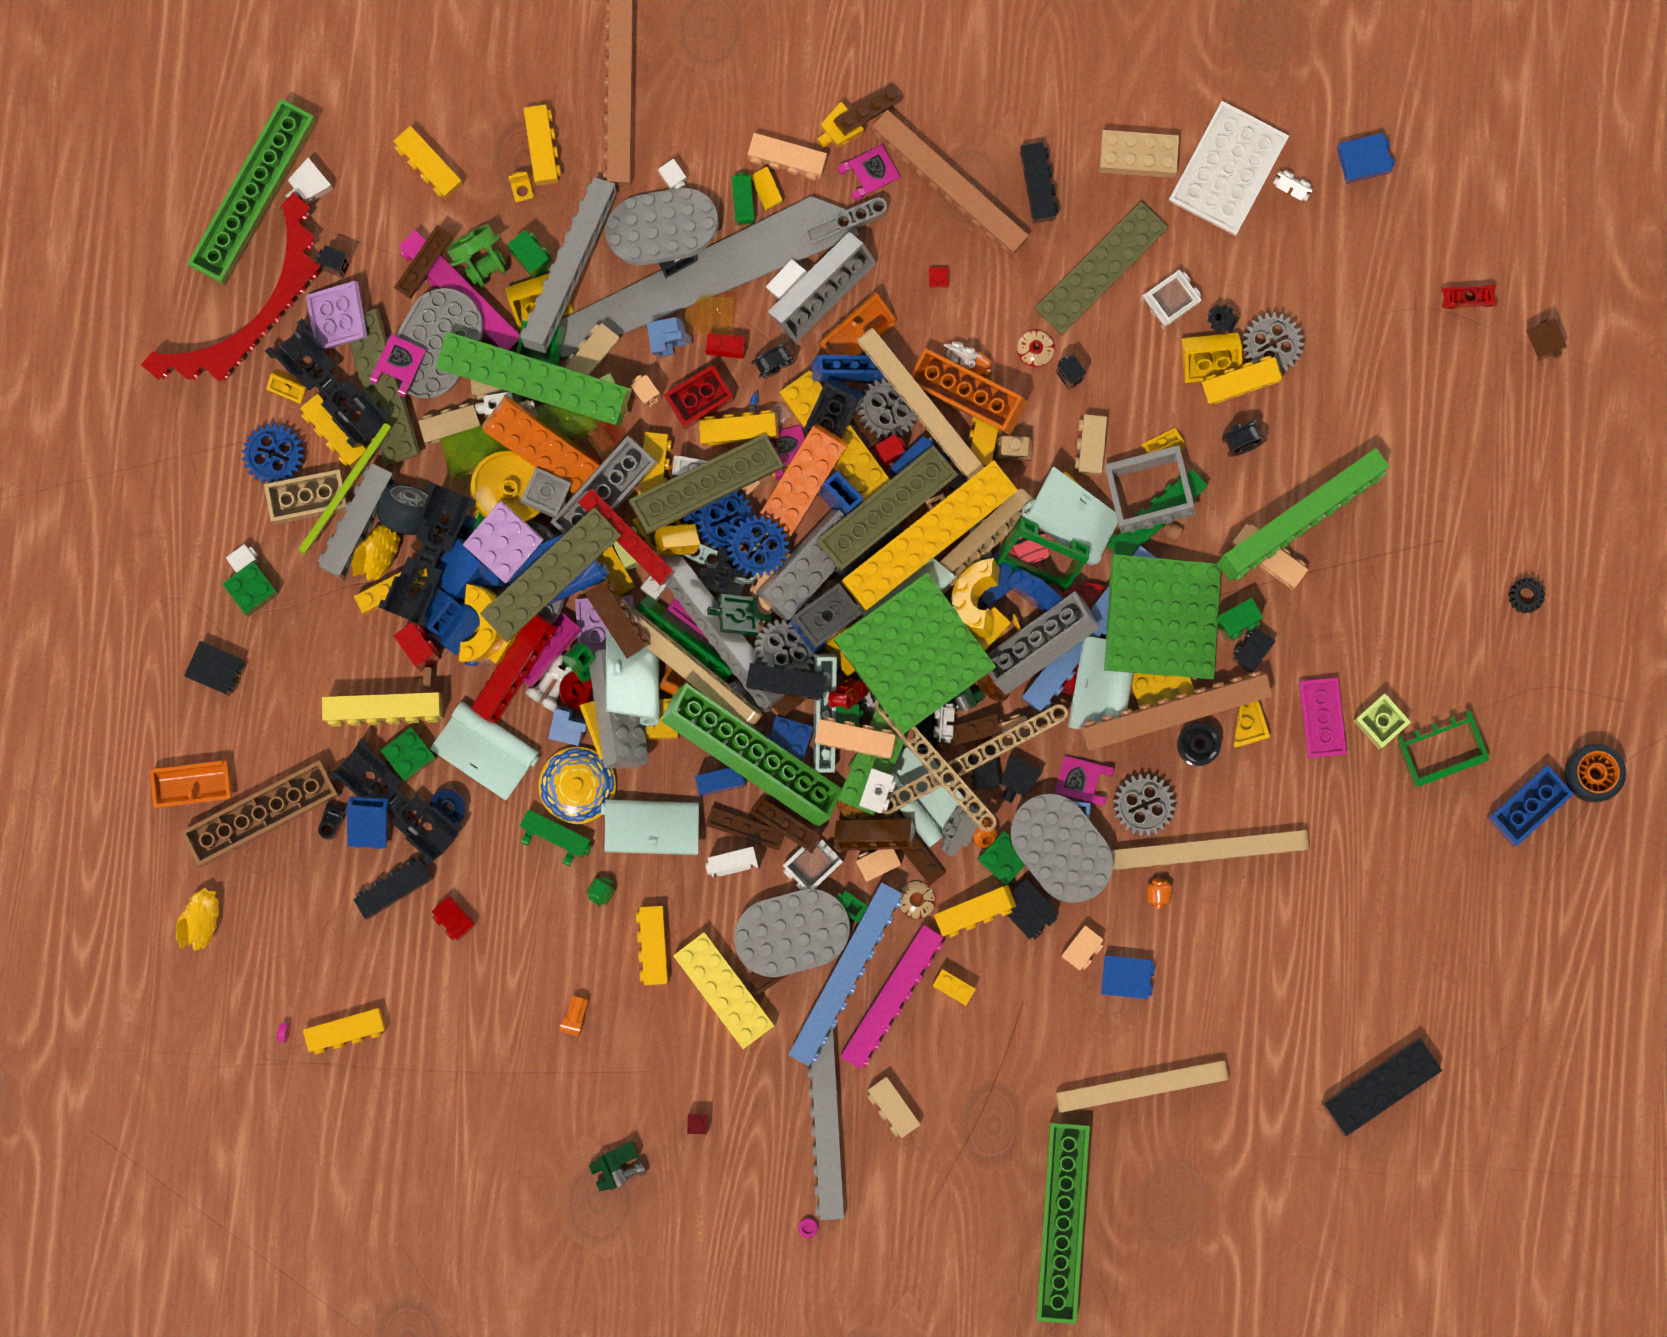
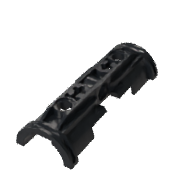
[265,319,390,448]
[378,482,476,626]
[328,738,463,865]

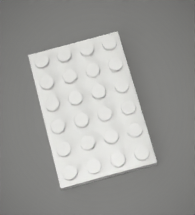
[1169,101,1289,236]

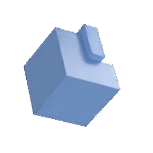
[647,317,693,357]
[548,706,588,746]

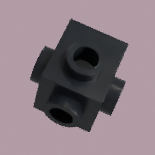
[1207,304,1240,333]

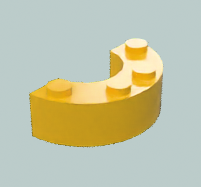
[951,558,1000,638]
[459,584,504,662]

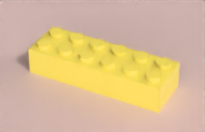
[322,692,443,727]
[673,932,774,1049]

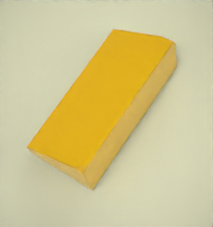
[751,166,783,211]
[266,369,307,404]
[1141,428,1185,454]

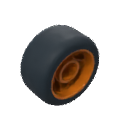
[1565,744,1626,803]

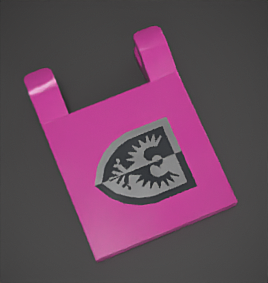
[837,144,900,201]
[370,334,426,397]
[769,425,805,481]
[1054,755,1114,806]

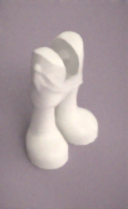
[525,653,573,712]

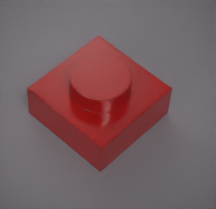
[929,267,949,288]

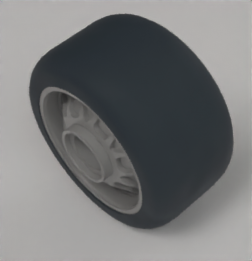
[377,484,429,535]

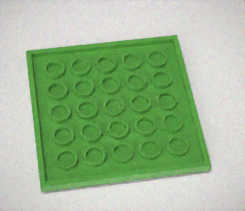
[1104,554,1221,679]
[834,573,996,735]

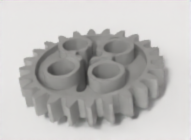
[1242,312,1304,371]
[857,379,918,440]
[754,619,815,673]
[1113,774,1176,837]

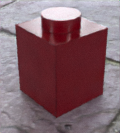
[687,1114,708,1135]

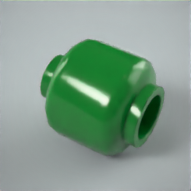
[586,876,615,906]

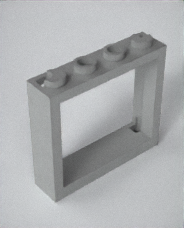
[1105,445,1197,534]

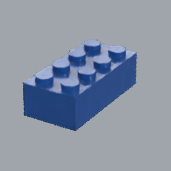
[1487,765,1574,847]

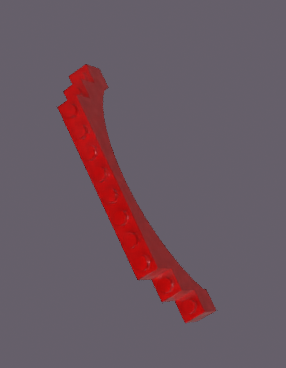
[141,192,320,382]

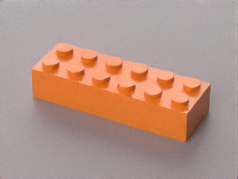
[911,348,1028,436]
[482,395,600,494]
[757,423,849,542]

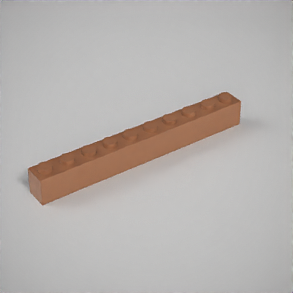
[603,0,633,186]
[872,110,1029,256]
[1079,671,1273,751]

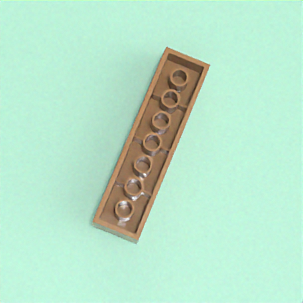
[181,760,340,867]

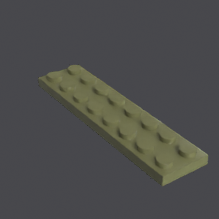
[1034,202,1168,336]
[349,309,421,467]
[629,434,784,535]
[816,446,958,571]
[480,507,621,642]

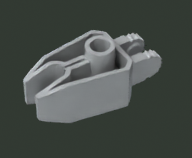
[941,805,978,857]

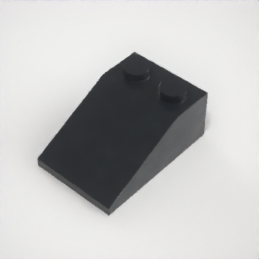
[802,377,865,439]

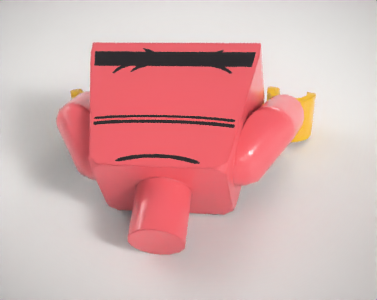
[999,528,1054,570]

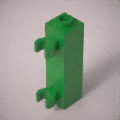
[519,810,592,867]

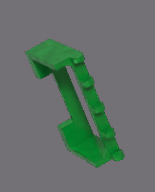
[996,517,1090,592]
[1397,710,1490,788]

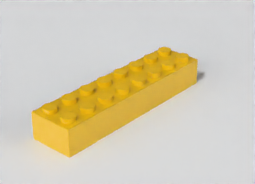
[779,370,890,503]

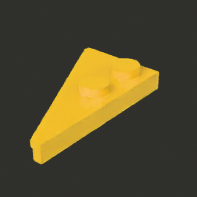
[1233,674,1270,749]

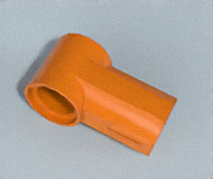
[560,996,589,1037]

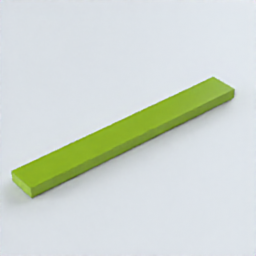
[299,423,391,556]

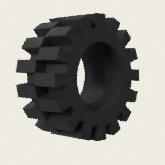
[1508,578,1545,614]

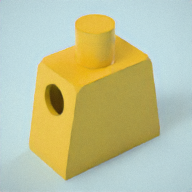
[817,102,864,148]

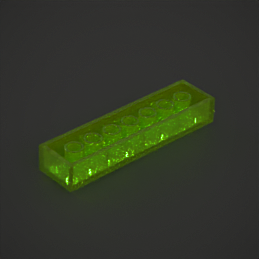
[439,404,598,479]

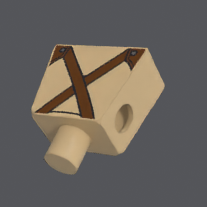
[995,436,1032,461]

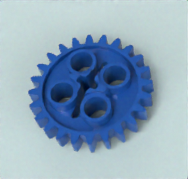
[242,423,305,484]
[694,491,755,549]
[726,515,789,578]

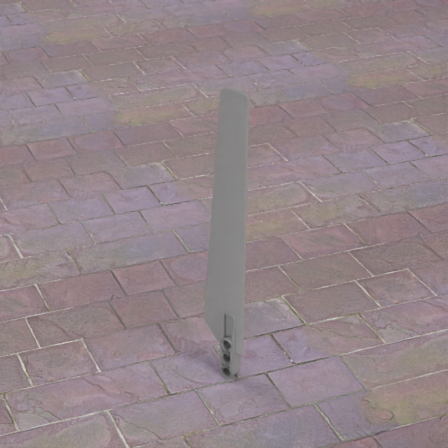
[558,196,888,358]

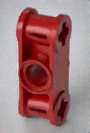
[1441,285,1498,309]
[828,678,869,709]

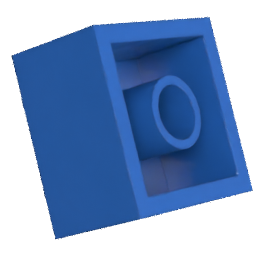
[769,716,813,762]

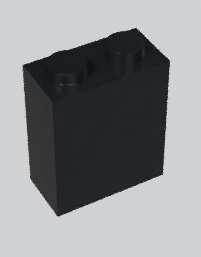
[184,641,246,696]
[1006,879,1058,940]

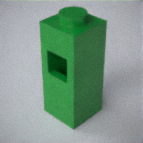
[732,173,755,225]
[836,891,868,924]

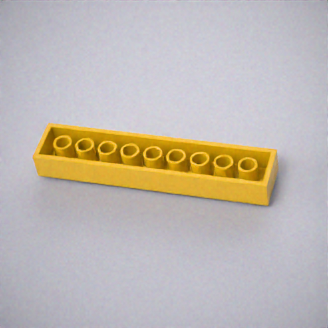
[841,460,1018,612]

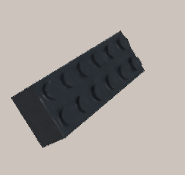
[1321,1038,1442,1136]

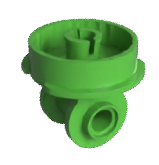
[446,224,506,288]

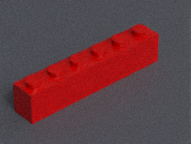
[578,489,675,585]
[471,614,559,723]

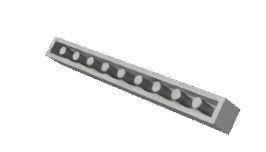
[521,177,617,353]
[655,550,785,711]
[808,1028,844,1220]

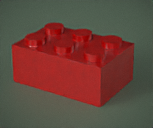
[664,365,734,430]
[393,622,440,673]

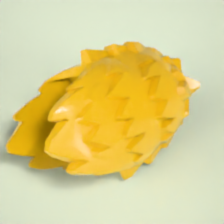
[351,525,400,580]
[176,888,219,951]

